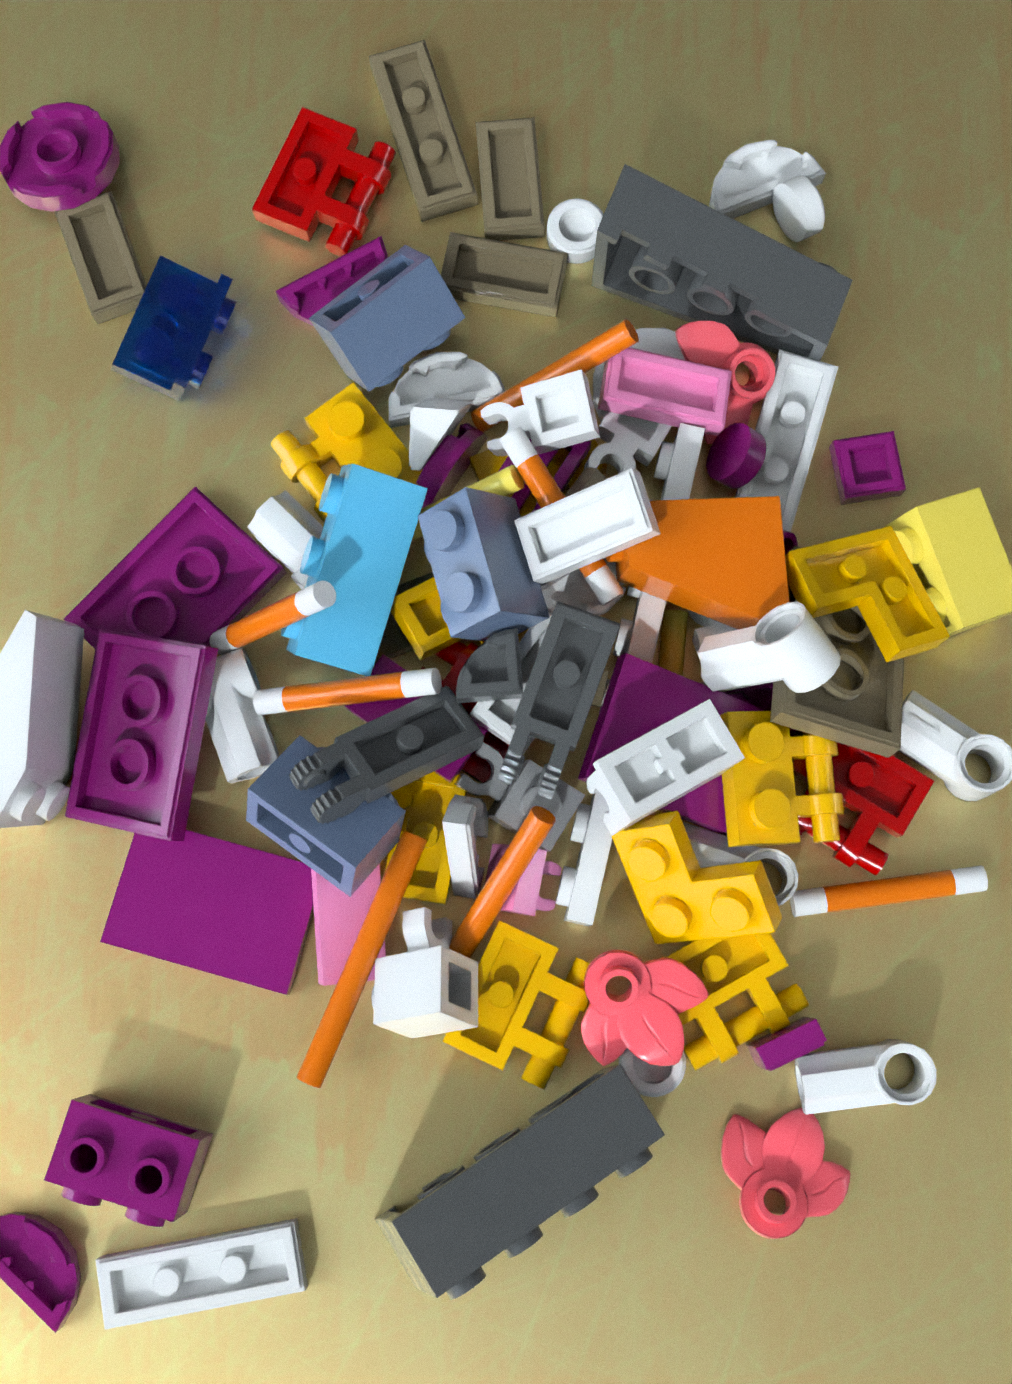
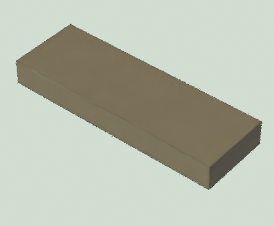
[369,40,478,222]

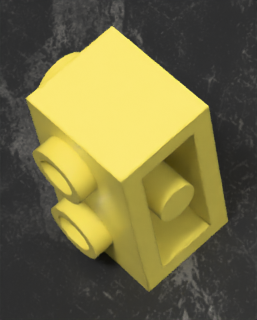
[885,487,1012,636]

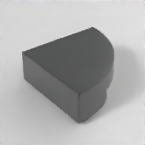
[456,628,523,703]

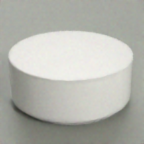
[772,175,825,242]
[547,198,604,264]
[619,1048,686,1097]

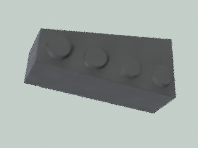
[591,164,853,361]
[375,1064,665,1300]

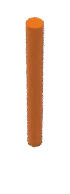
[296,830,428,1088]

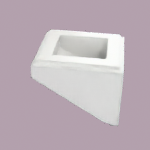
[409,398,471,471]

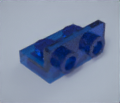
[111,255,236,401]

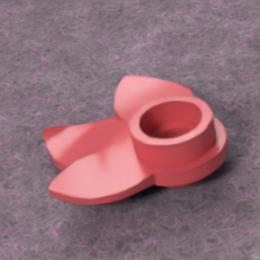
[675,321,775,444]
[581,950,708,1066]
[721,1107,851,1239]

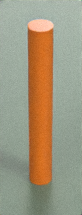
[471,319,639,433]
[449,806,556,958]

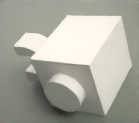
[371,907,478,1039]

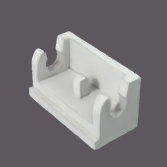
[586,699,745,836]

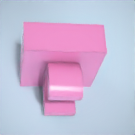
[485,844,562,916]

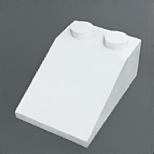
[0,610,84,828]

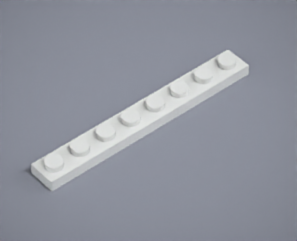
[555,423,705,927]

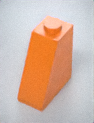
[605,496,789,629]

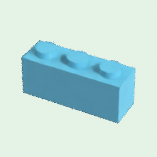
[281,464,428,676]

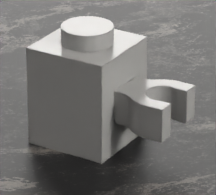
[454,742,585,852]

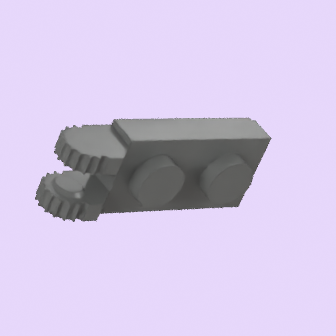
[497,601,621,799]
[289,686,484,824]

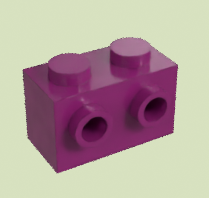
[44,1094,213,1227]

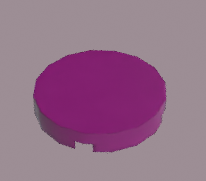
[0,102,120,212]

